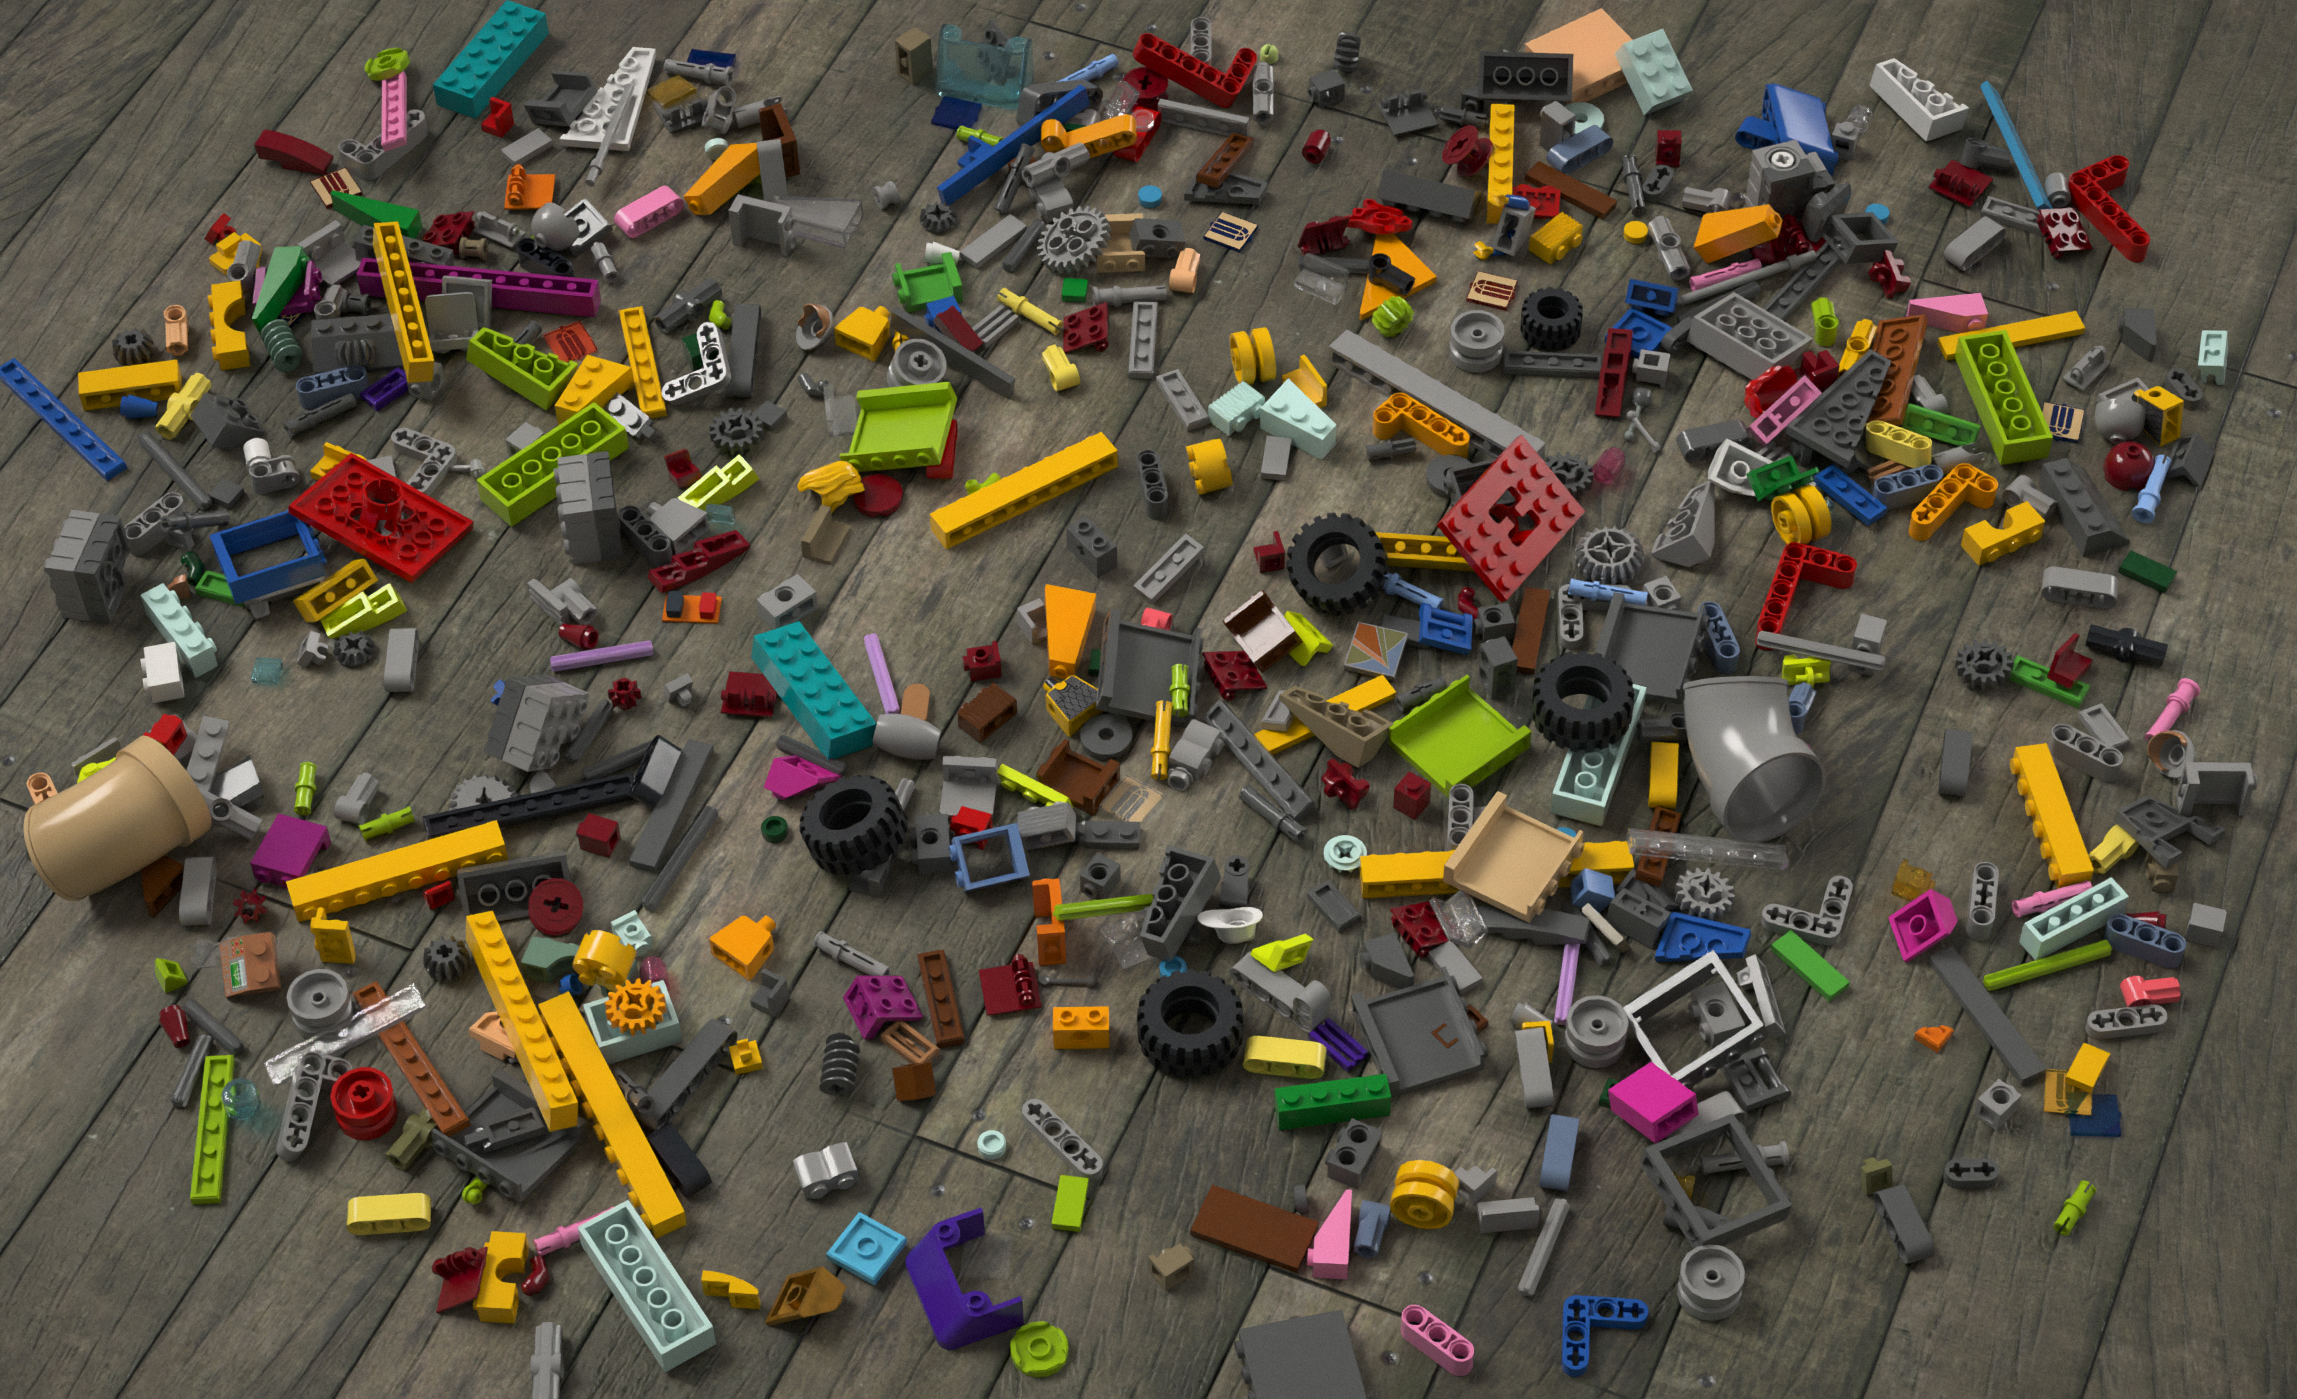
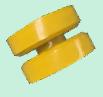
[1230,327,1276,385]
[1771,484,1832,545]
[1390,1160,1459,1229]

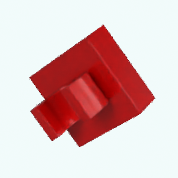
[204,213,237,244]

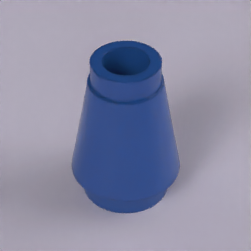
[120,394,158,419]

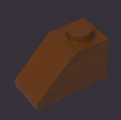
[141,855,184,918]

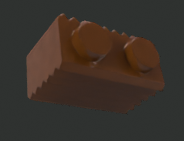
[957,683,1018,743]

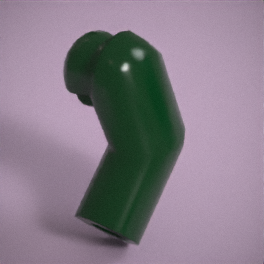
[180,551,205,586]

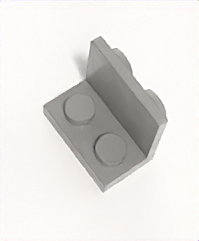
[297,220,361,287]

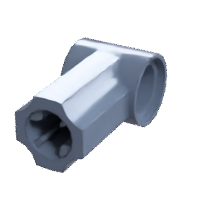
[1789,682,1817,735]
[1354,1200,1391,1259]

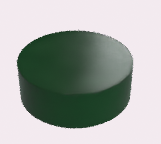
[761,816,788,843]

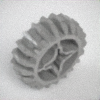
[1575,525,1644,585]

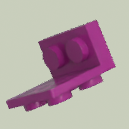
[843,976,923,1039]

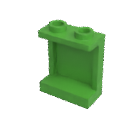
[892,252,963,313]

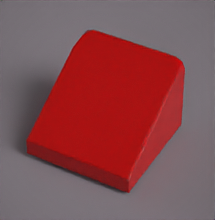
[423,881,455,910]

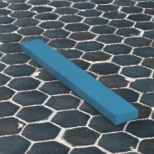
[1981,81,2053,210]

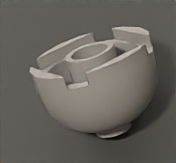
[531,202,580,251]
[2094,399,2146,444]

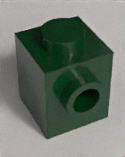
[682,333,719,372]

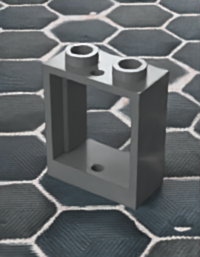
[1820,212,1899,264]
[1443,458,1515,517]

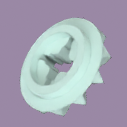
[1324,835,1367,873]

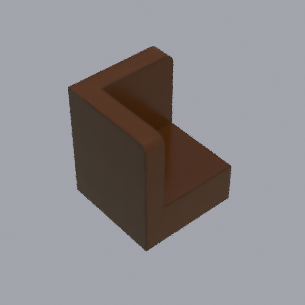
[892,1062,936,1101]

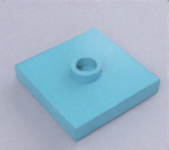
[826,1212,907,1286]

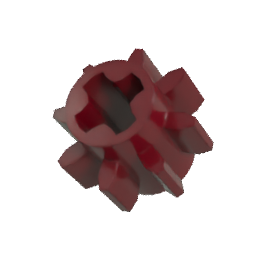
[608,678,642,711]
[233,889,268,924]

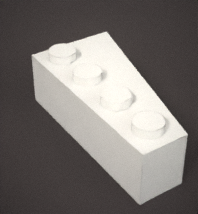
[1870,58,1969,142]

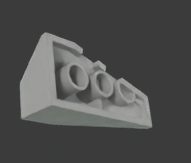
[1651,481,1715,567]

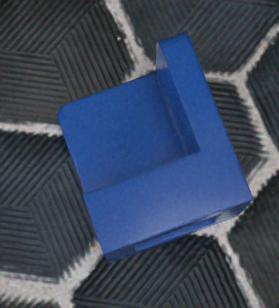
[958,135,992,168]

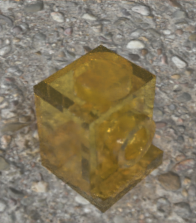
[1891,858,1936,902]

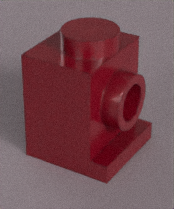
[1655,130,1682,167]
[962,641,1002,681]

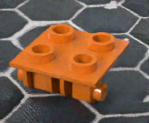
[504,164,555,210]

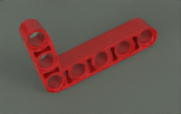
[1132,33,1257,108]
[2069,155,2150,263]
[1755,542,1857,651]

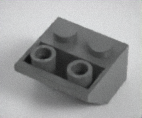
[190,393,265,450]

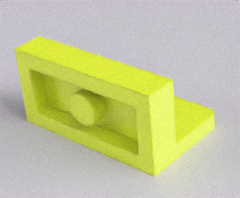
[1284,611,1334,666]
[1250,933,1314,972]

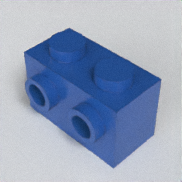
[1625,279,1680,316]

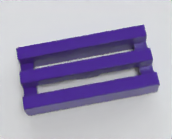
[360,368,408,411]
[1309,1018,1368,1072]

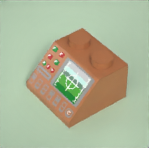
[219,932,282,998]

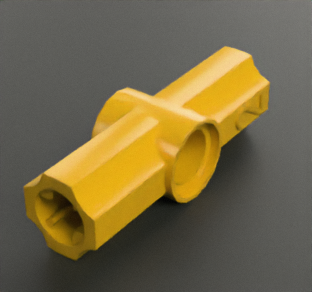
[1838,319,1877,379]

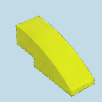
[678,454,760,511]
[320,583,407,639]

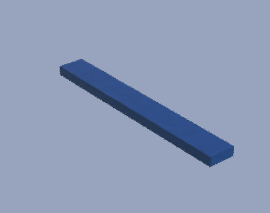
[937,84,1090,206]
[0,358,127,481]

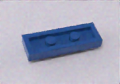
[1814,464,1887,526]

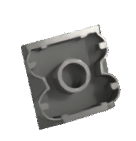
[1801,182,1852,242]
[210,755,264,818]

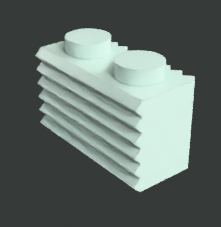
[1208,381,1265,436]

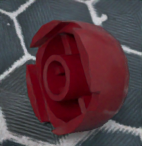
[1748,220,1789,265]
[2103,441,2154,491]

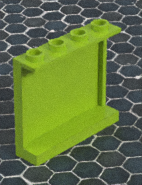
[839,382,957,472]
[1388,675,1532,799]

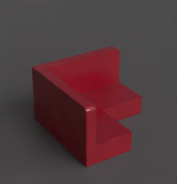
[1794,350,1840,400]

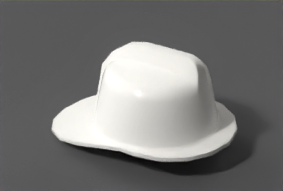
[1197,907,1263,944]

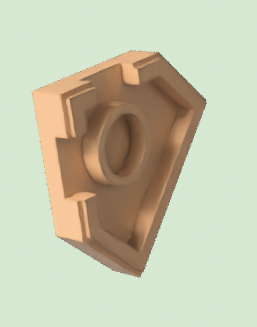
[469,1011,517,1061]

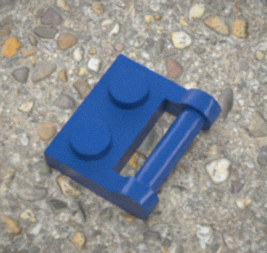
[1419,603,1472,655]

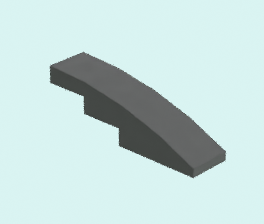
[1473,906,1591,945]

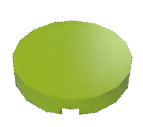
[364,48,410,81]
[1010,1321,1069,1378]

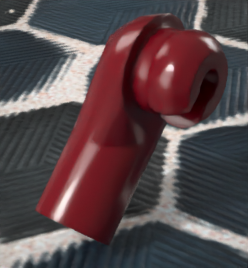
[521,1255,550,1296]

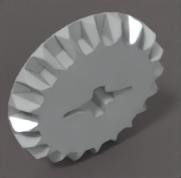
[449,774,518,831]

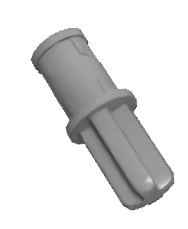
[591,242,619,283]

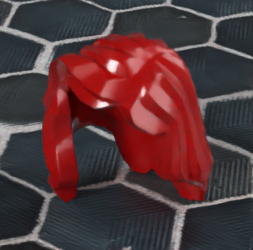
[1744,366,1798,418]

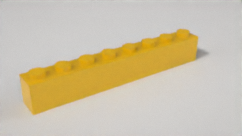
[373,222,434,383]
[930,432,1118,550]
[286,820,508,922]

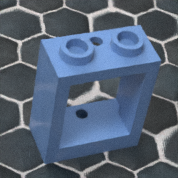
[948,823,1030,893]

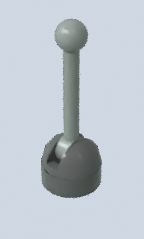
[1624,388,1653,441]

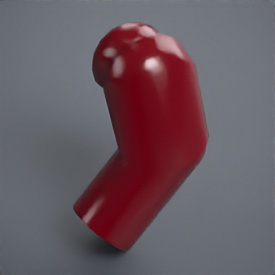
[1457,587,1478,621]

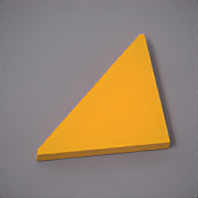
[1359,234,1437,321]

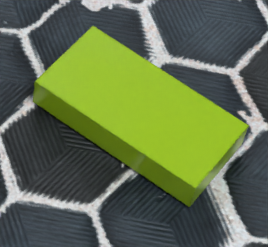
[1052,1175,1089,1232]

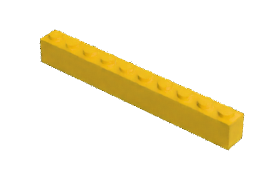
[1359,841,1634,898]
[466,911,578,1132]
[538,991,687,1239]

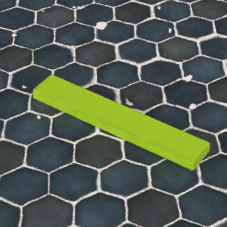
[190,1055,235,1205]

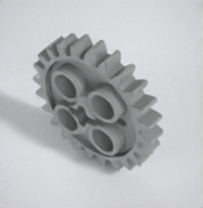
[1037,206,1112,274]

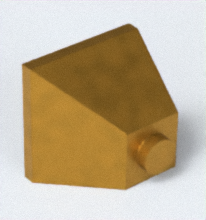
[764,1266,847,1326]

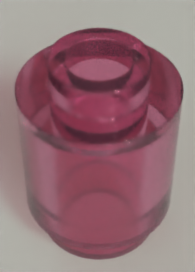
[1592,447,1626,484]
[639,956,670,991]

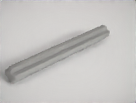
[1757,631,1885,671]

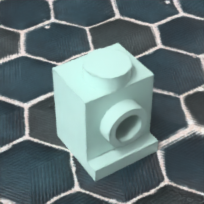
[611,910,653,957]

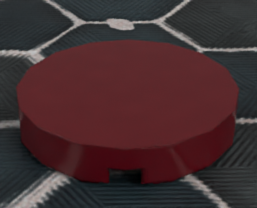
[852,474,903,517]

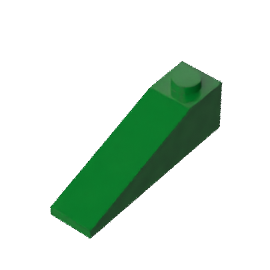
[330,190,423,239]
[252,246,310,335]

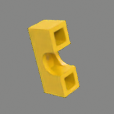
[1961,501,2045,566]
[473,1231,529,1324]

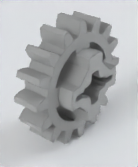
[1674,868,1735,921]

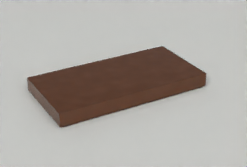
[1190,1185,1319,1273]

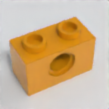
[1053,1006,1110,1049]

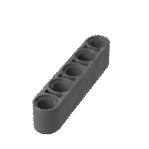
[726,304,761,398]
[634,1019,738,1131]

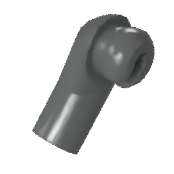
[797,372,831,397]

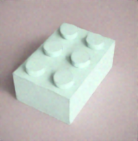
[1615,29,1693,115]
[583,980,683,1065]

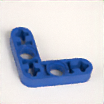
[1561,1295,1649,1377]

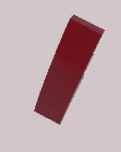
[1595,328,1633,418]
[648,530,750,593]

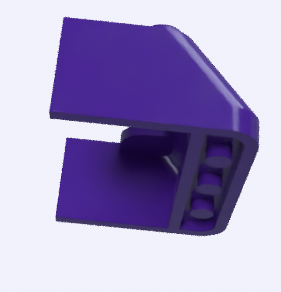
[906,1208,1024,1350]

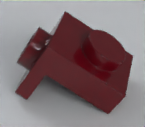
[664,449,702,487]

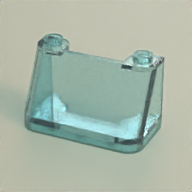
[935,24,1034,109]

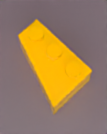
[555,355,635,426]

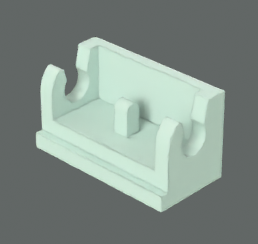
[2198,330,2228,385]

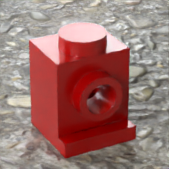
[143,714,188,756]
[949,806,993,850]

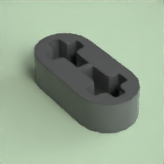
[1642,165,1674,203]
[1661,317,1693,354]
[2165,368,2203,410]
[1943,1158,1999,1189]

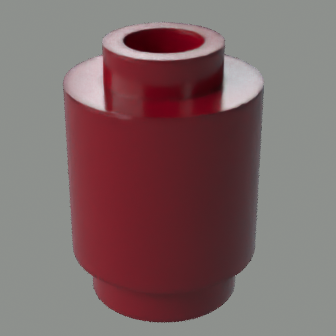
[1302,129,1331,164]

